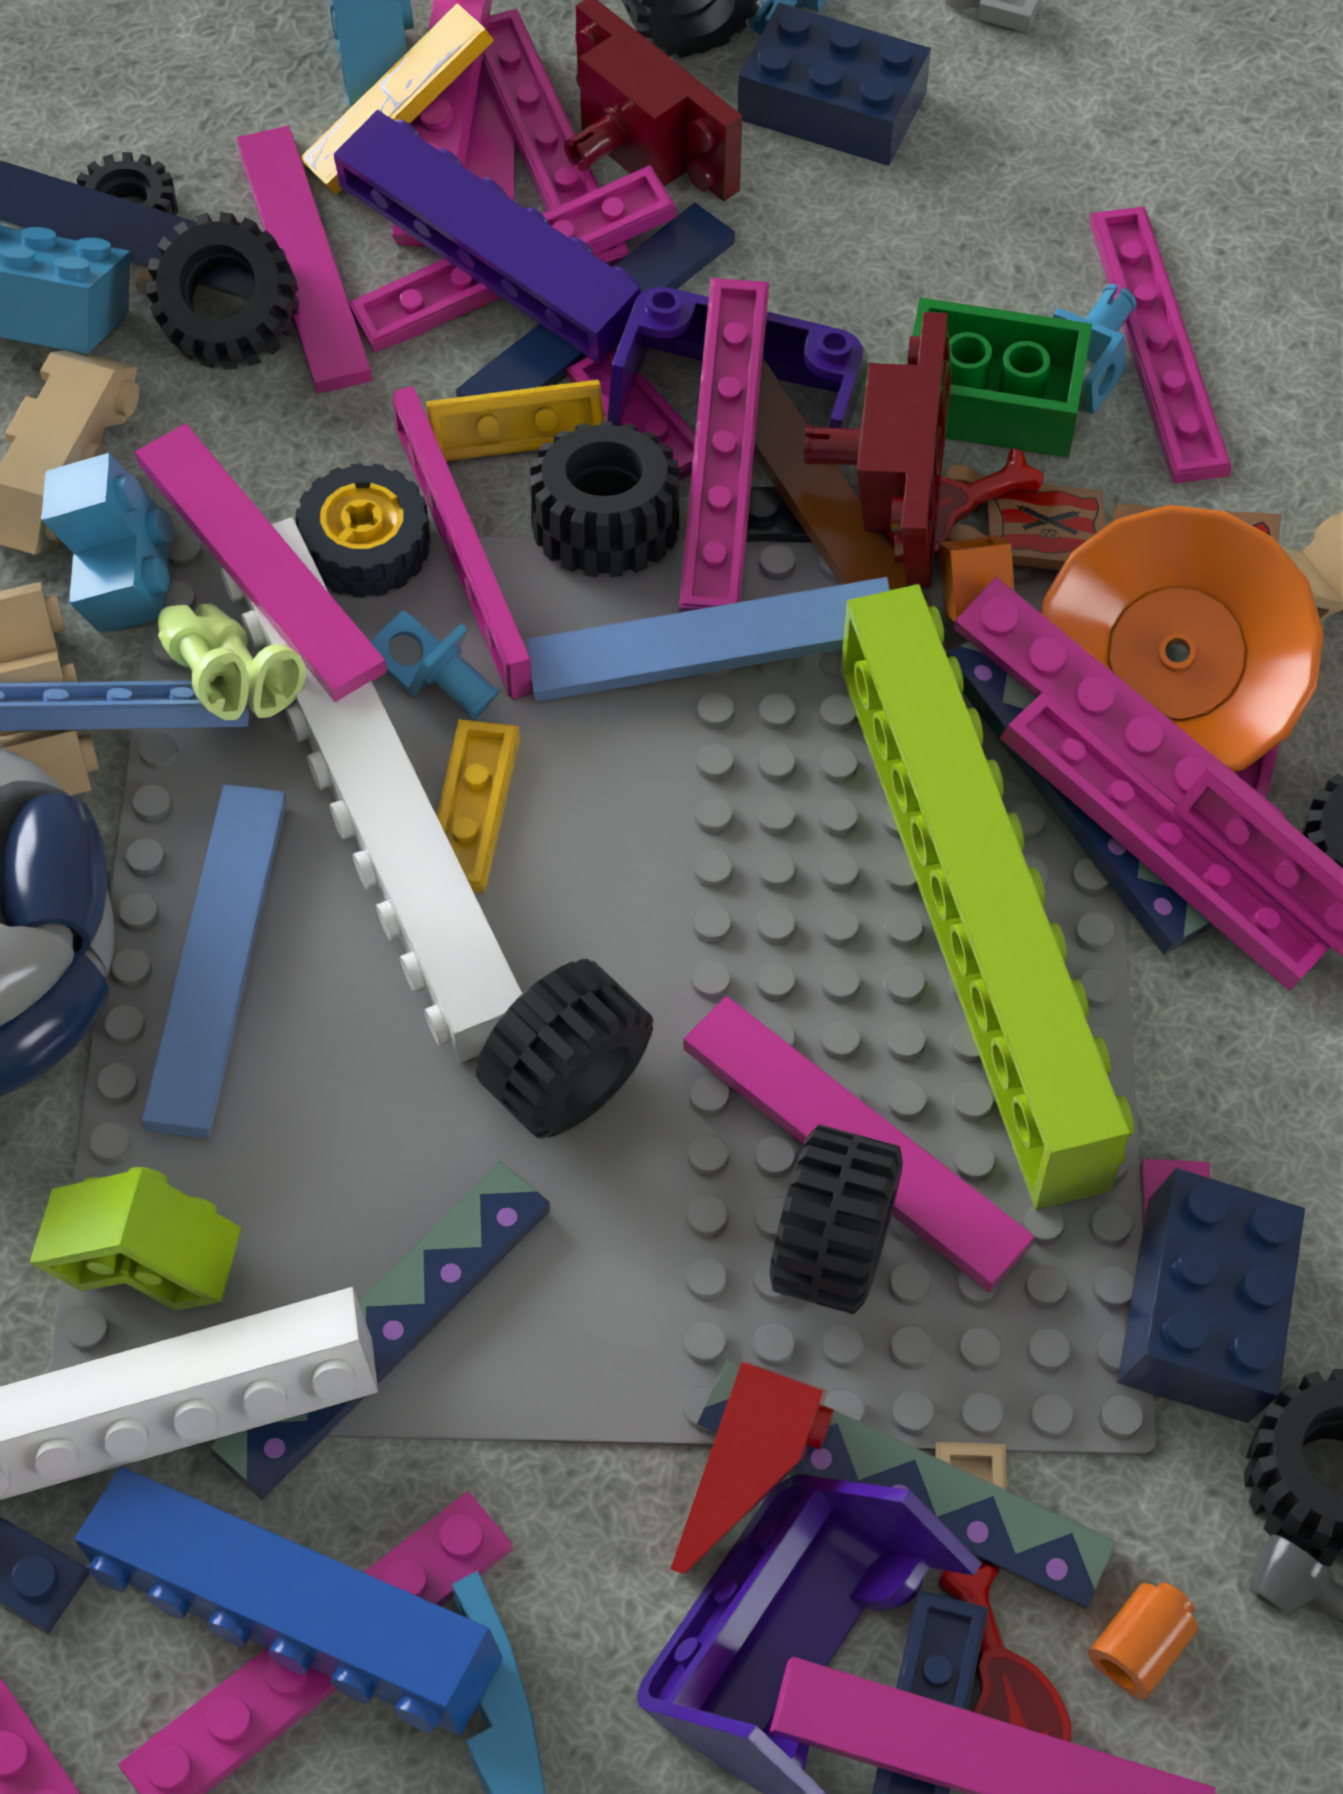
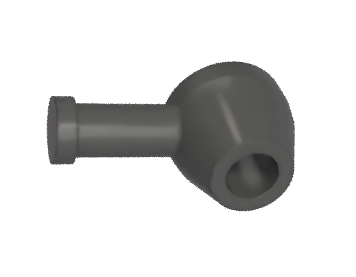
[1250,1534,1343,1623]

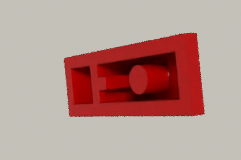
[670,1362,834,1574]

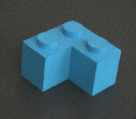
[328,0,414,106]
[41,453,174,632]

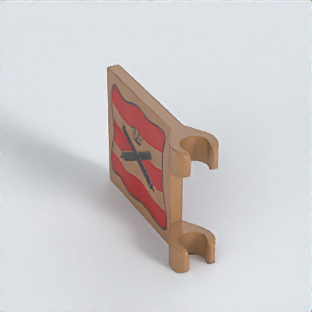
[946,465,1106,570]

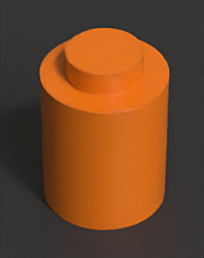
[1088,1582,1199,1699]

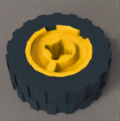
[295,463,430,598]

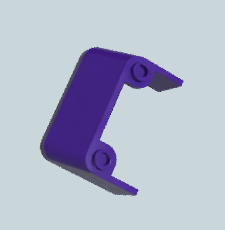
[608,287,868,465]
[637,1474,982,1794]

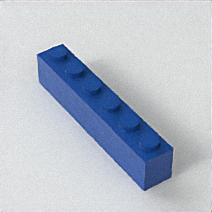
[74,1466,503,1736]

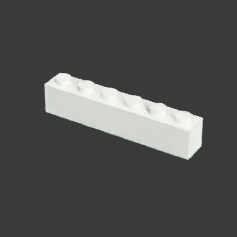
[0,1287,378,1500]

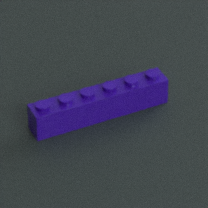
[333,109,641,365]

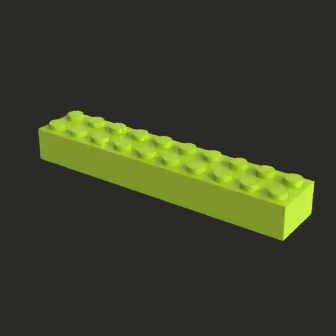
[840,584,1134,1211]

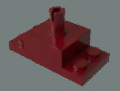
[564,0,743,202]
[804,312,952,587]

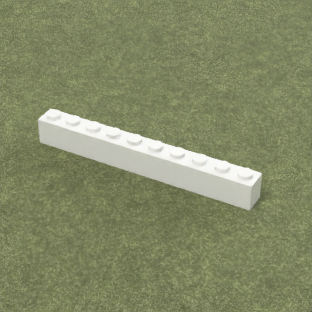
[220,517,522,1064]

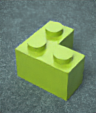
[30,1167,242,1311]

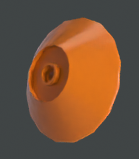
[1041,505,1324,773]

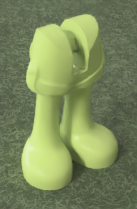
[158,604,306,721]

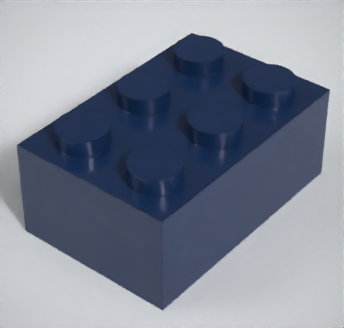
[738,3,931,166]
[1117,1168,1305,1423]

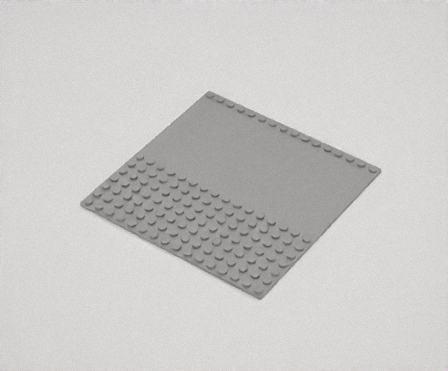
[49,530,1157,1455]

